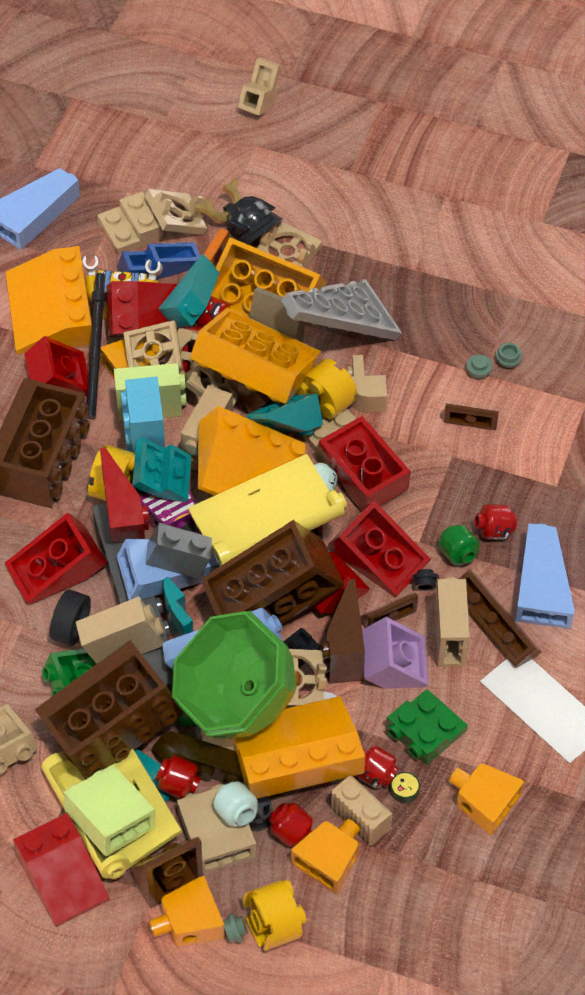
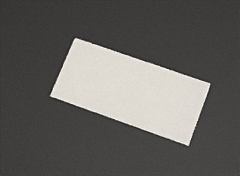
[480,658,585,763]

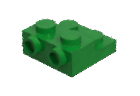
[42,649,96,696]
[386,689,468,765]

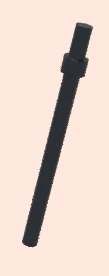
[86,273,107,420]

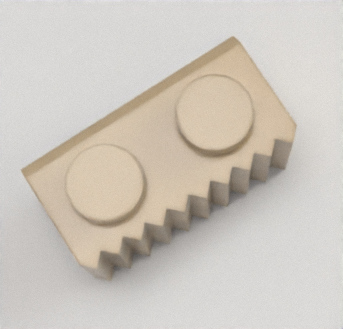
[331,775,392,845]

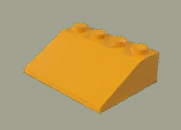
[211,238,327,323]
[5,246,92,354]
[190,307,321,404]
[198,406,306,496]
[232,696,365,799]

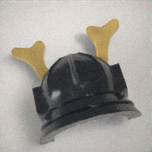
[194,177,283,245]

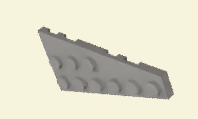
[281,279,402,340]

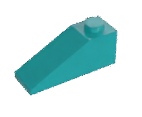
[158,254,219,327]
[246,394,323,436]

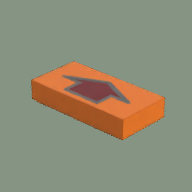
[204,228,229,268]

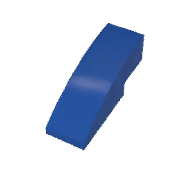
[117,242,200,280]

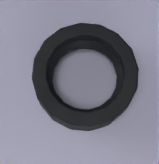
[50,589,91,646]

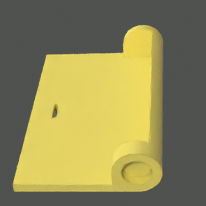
[188,454,347,566]
[41,749,183,879]

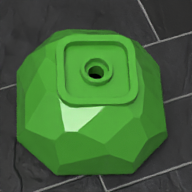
[172,611,296,738]

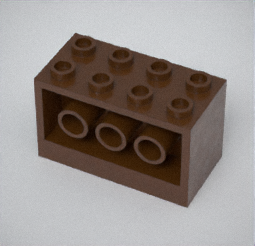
[0,378,90,509]
[200,520,344,625]
[35,640,183,780]

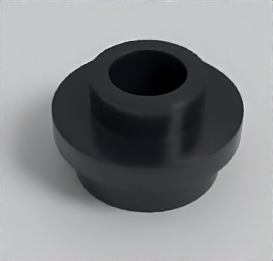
[412,569,440,591]

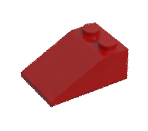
[106,281,184,337]
[319,415,411,509]
[100,447,149,544]
[328,500,431,597]
[5,512,107,605]
[13,813,110,927]

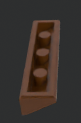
[459,570,542,668]

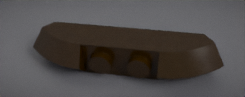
[152,731,292,797]

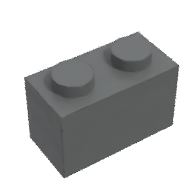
[146,523,212,579]

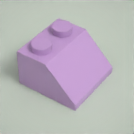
[362,617,428,689]

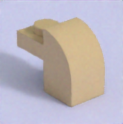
[238,57,282,115]
[347,355,387,413]

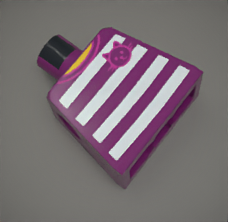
[141,489,199,534]

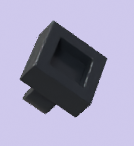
[283,627,320,667]

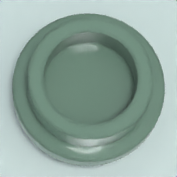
[496,343,522,368]
[466,354,493,379]
[223,913,248,943]

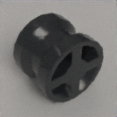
[249,797,272,831]

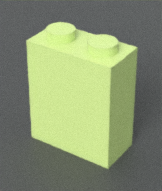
[114,363,186,422]
[64,765,155,856]

